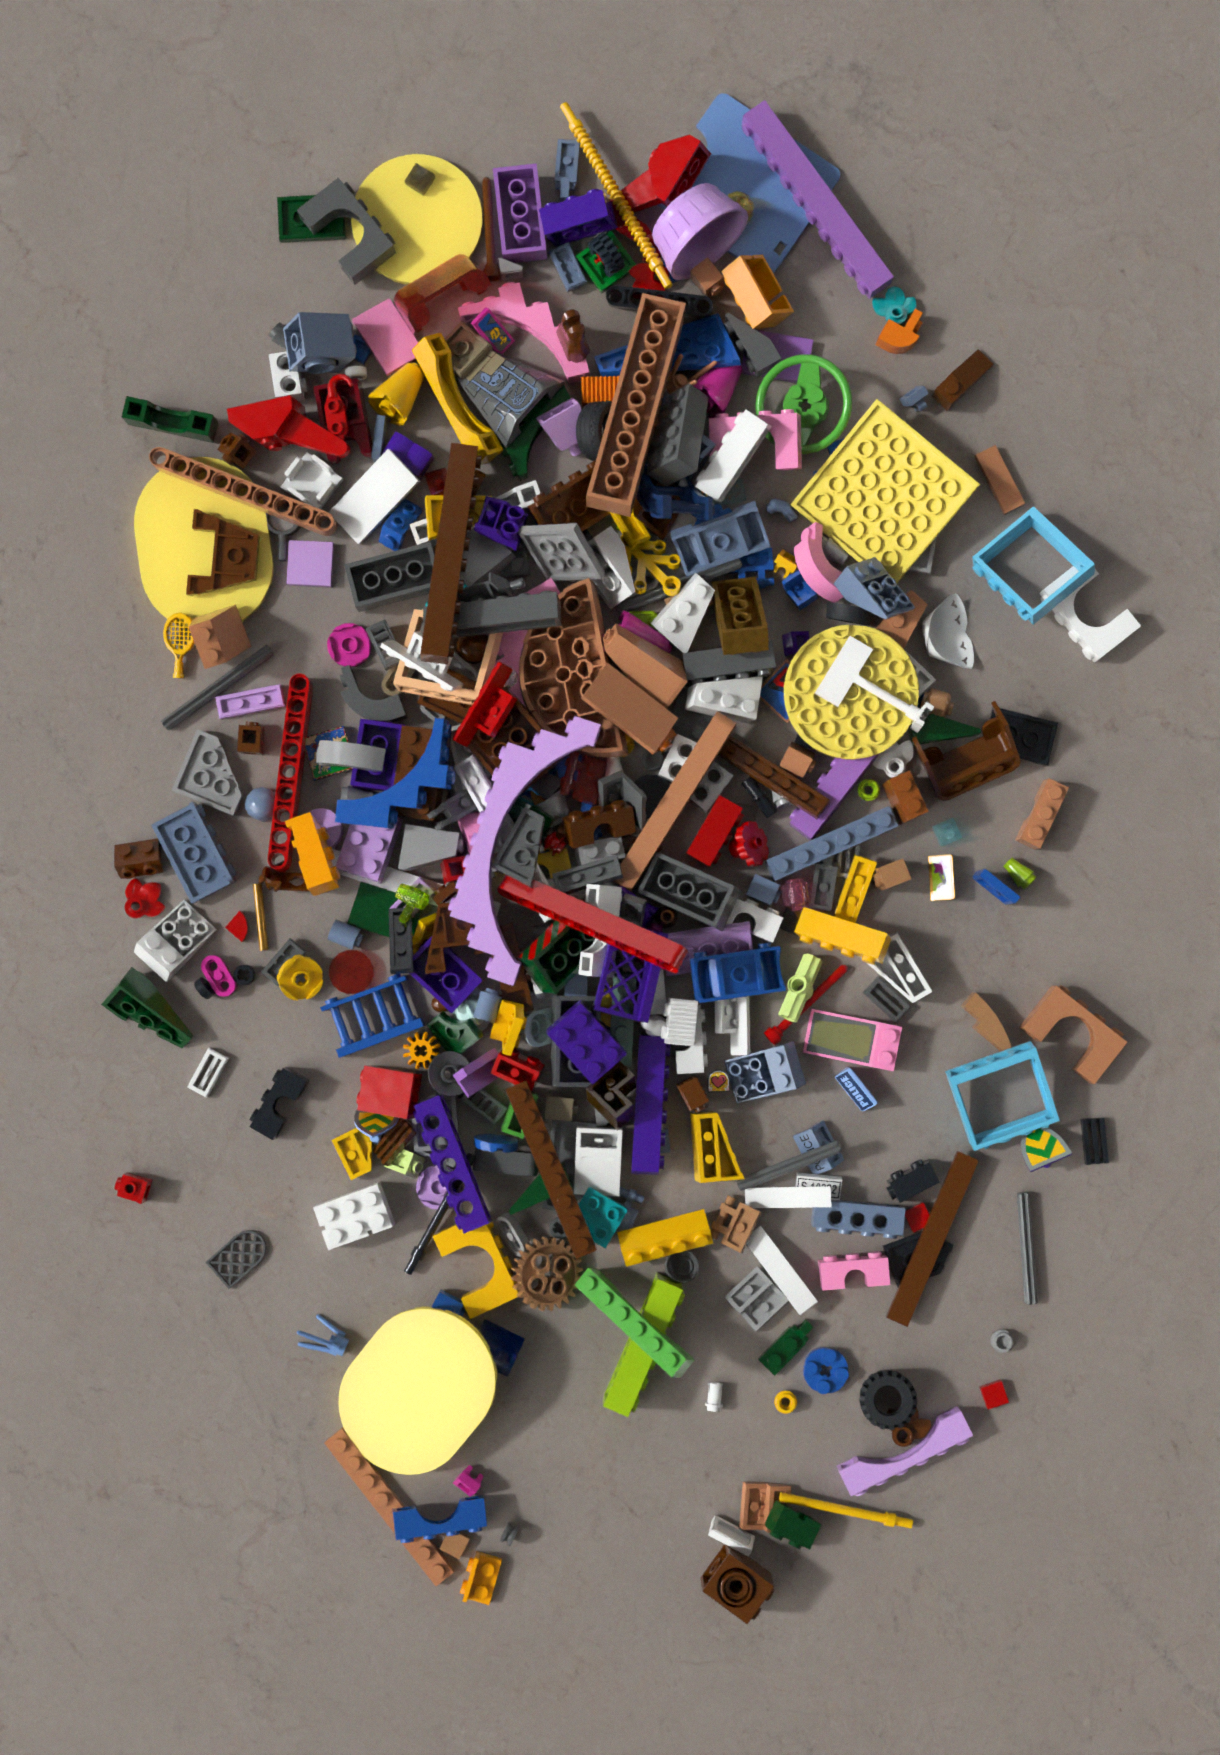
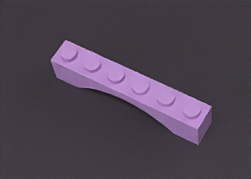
[837,1406,973,1496]

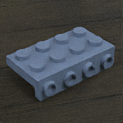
[151,801,237,904]

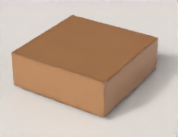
[439,1531,470,1559]

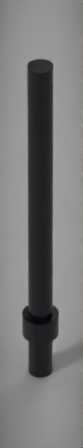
[404,1153,476,1275]

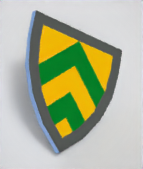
[354,1110,399,1144]

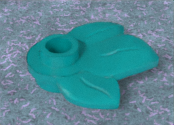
[872,286,917,325]

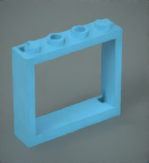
[972,506,1095,625]
[945,1041,1060,1151]

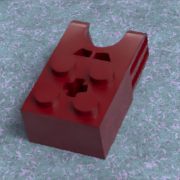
[313,378,373,465]

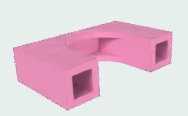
[709,409,802,471]

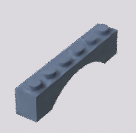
[765,806,898,882]

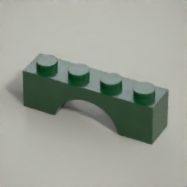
[121,396,218,443]

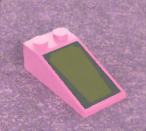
[803,1009,902,1071]

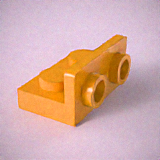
[460,1551,502,1605]

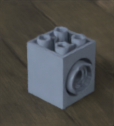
[283,312,356,374]

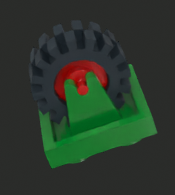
[576,231,636,294]

